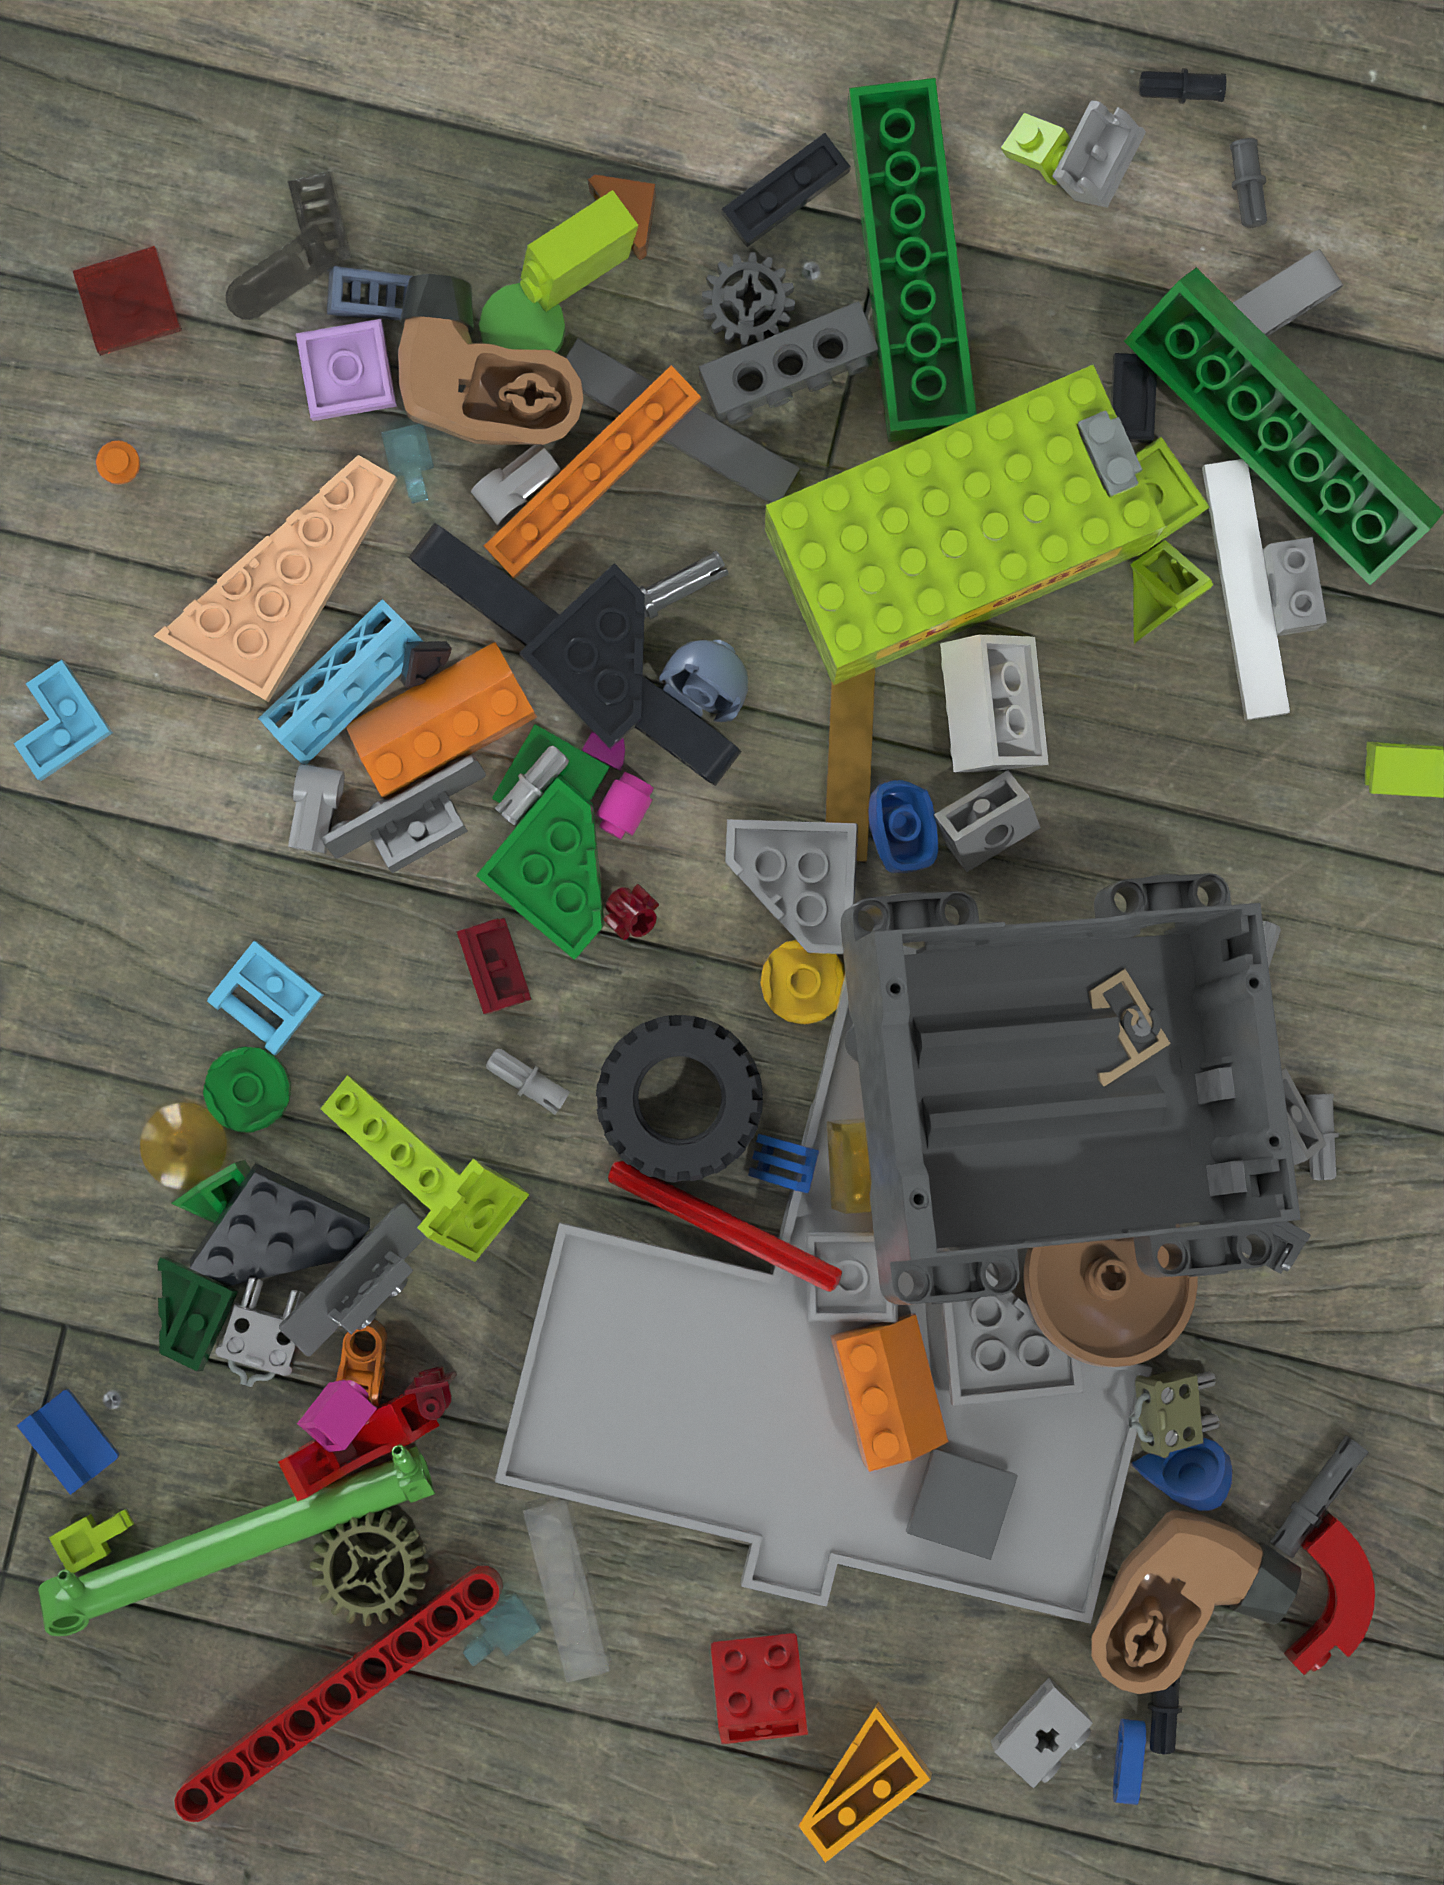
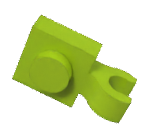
[49,1509,134,1573]

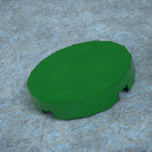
[203,1046,291,1133]

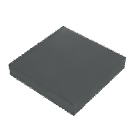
[906,1448,1018,1560]

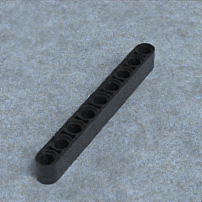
[408,523,742,786]

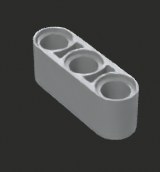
[1233,249,1343,336]

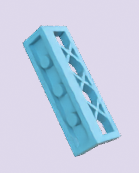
[258,599,424,765]

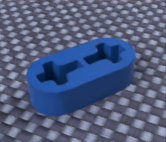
[1113,1719,1146,1805]

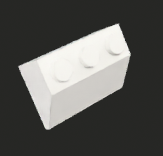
[940,634,1049,772]

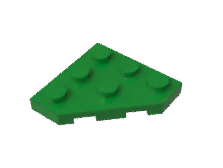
[476,776,605,960]

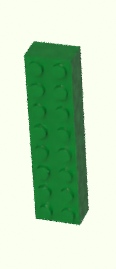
[847,78,977,442]
[1124,267,1444,585]

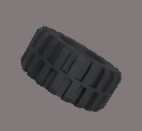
[596,1015,763,1182]

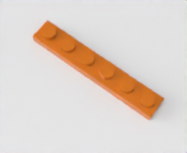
[484,365,702,578]

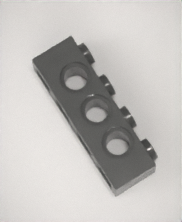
[699,301,879,424]

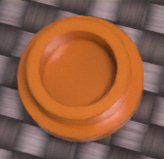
[96,441,140,485]

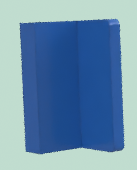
[16,1389,119,1495]

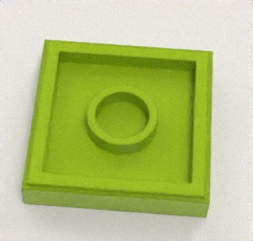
[1136,437,1210,557]

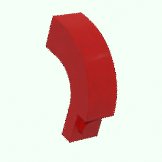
[278,1393,440,1502]
[1284,1513,1375,1675]

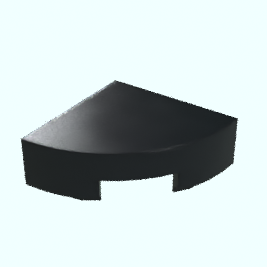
[400,641,452,688]

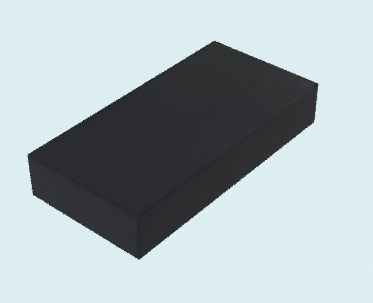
[1111,353,1157,443]

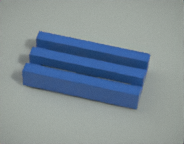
[748,1134,819,1193]

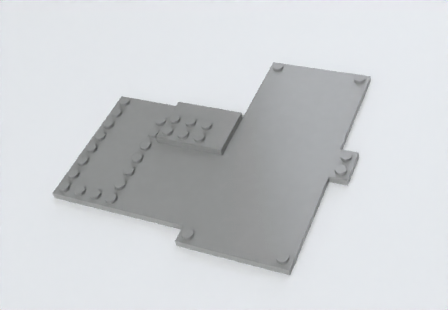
[495,946,1152,1624]

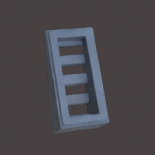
[327,266,412,320]

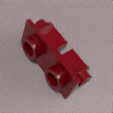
[404,1366,457,1420]

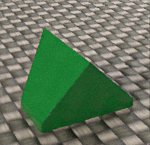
[171,1160,251,1223]

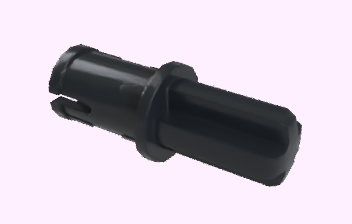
[1138,68,1227,104]
[1147,1676,1183,1755]

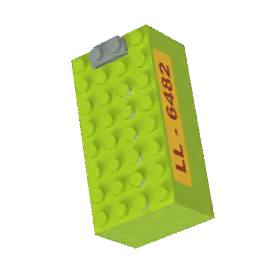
[765,365,1166,685]

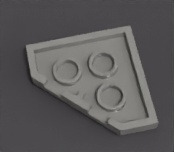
[725,819,858,954]
[942,1271,1084,1406]

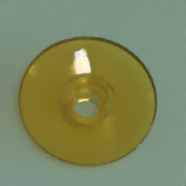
[140,1103,227,1189]

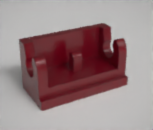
[456,918,532,1015]

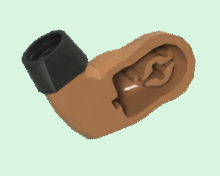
[398,274,584,445]
[1091,1510,1302,1694]

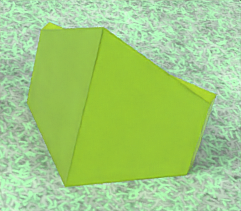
[1130,540,1213,644]

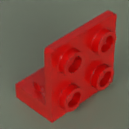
[711,1633,808,1744]

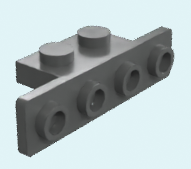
[322,754,486,873]
[279,1202,426,1356]

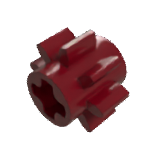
[603,884,659,940]

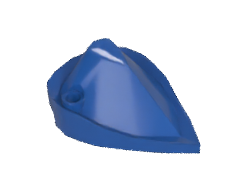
[1132,1438,1233,1511]

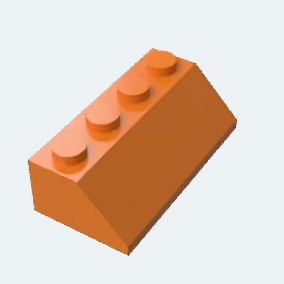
[346,642,537,799]

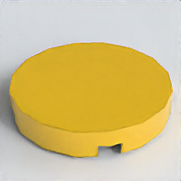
[760,940,845,1025]

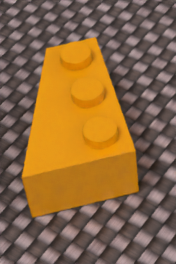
[798,1702,932,1863]

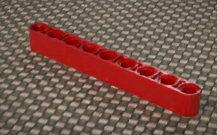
[174,1565,503,1822]

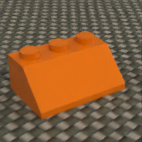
[830,1313,949,1472]

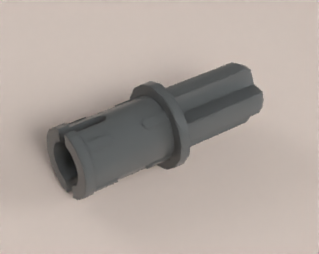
[1229,138,1267,228]

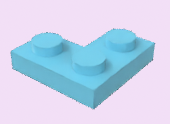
[14,660,113,781]

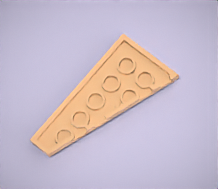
[154,455,398,702]

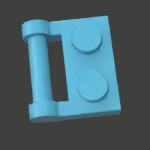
[207,941,324,1056]

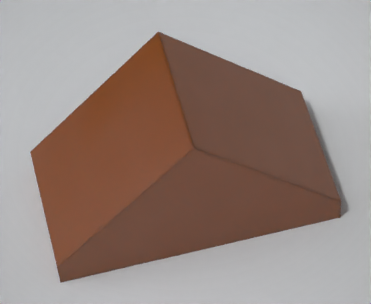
[588,175,656,260]

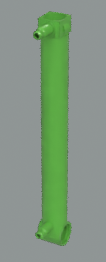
[38,1445,435,1636]

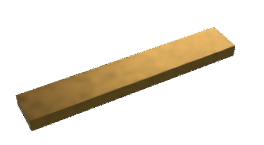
[825,668,875,862]

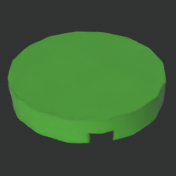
[479,283,566,353]

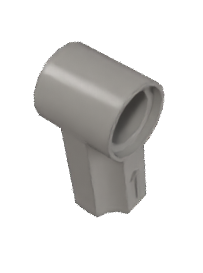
[471,445,561,526]
[288,764,345,854]

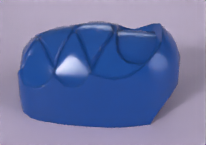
[868,780,938,873]

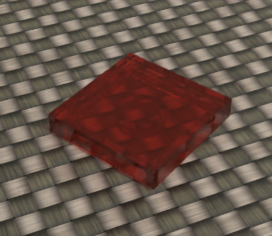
[73,246,182,356]

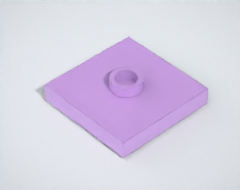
[296,319,397,421]

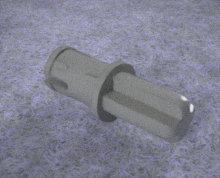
[495,746,569,826]
[486,1049,570,1115]
[1305,1094,1339,1180]

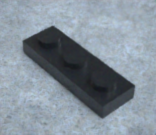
[721,133,851,247]

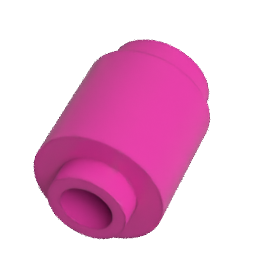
[595,772,654,839]

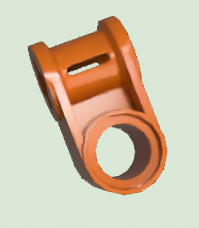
[336,1320,387,1406]

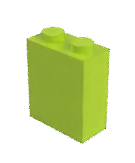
[520,190,638,312]

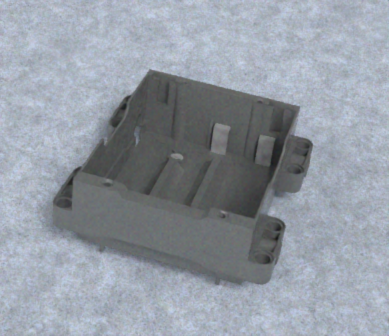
[840,873,1301,1305]

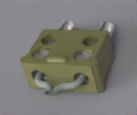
[1128,1369,1220,1458]

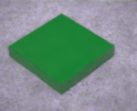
[491,724,610,817]

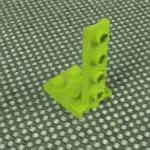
[320,1075,529,1262]

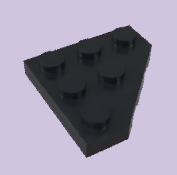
[519,563,645,750]
[189,1163,370,1286]

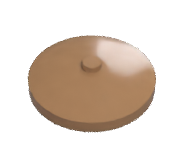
[1024,1224,1198,1367]

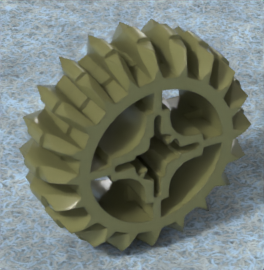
[310,1508,429,1626]

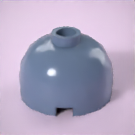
[659,640,748,722]

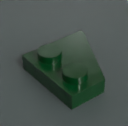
[157,1257,238,1372]

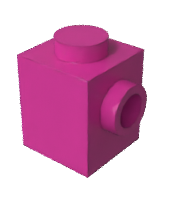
[297,1380,377,1452]

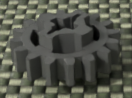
[702,252,795,349]

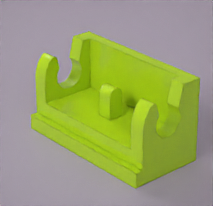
[1365,742,1444,798]

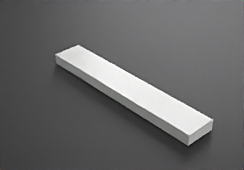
[1202,459,1290,721]

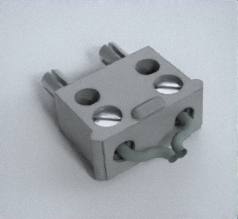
[215,1278,305,1387]

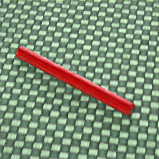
[608,1161,842,1292]

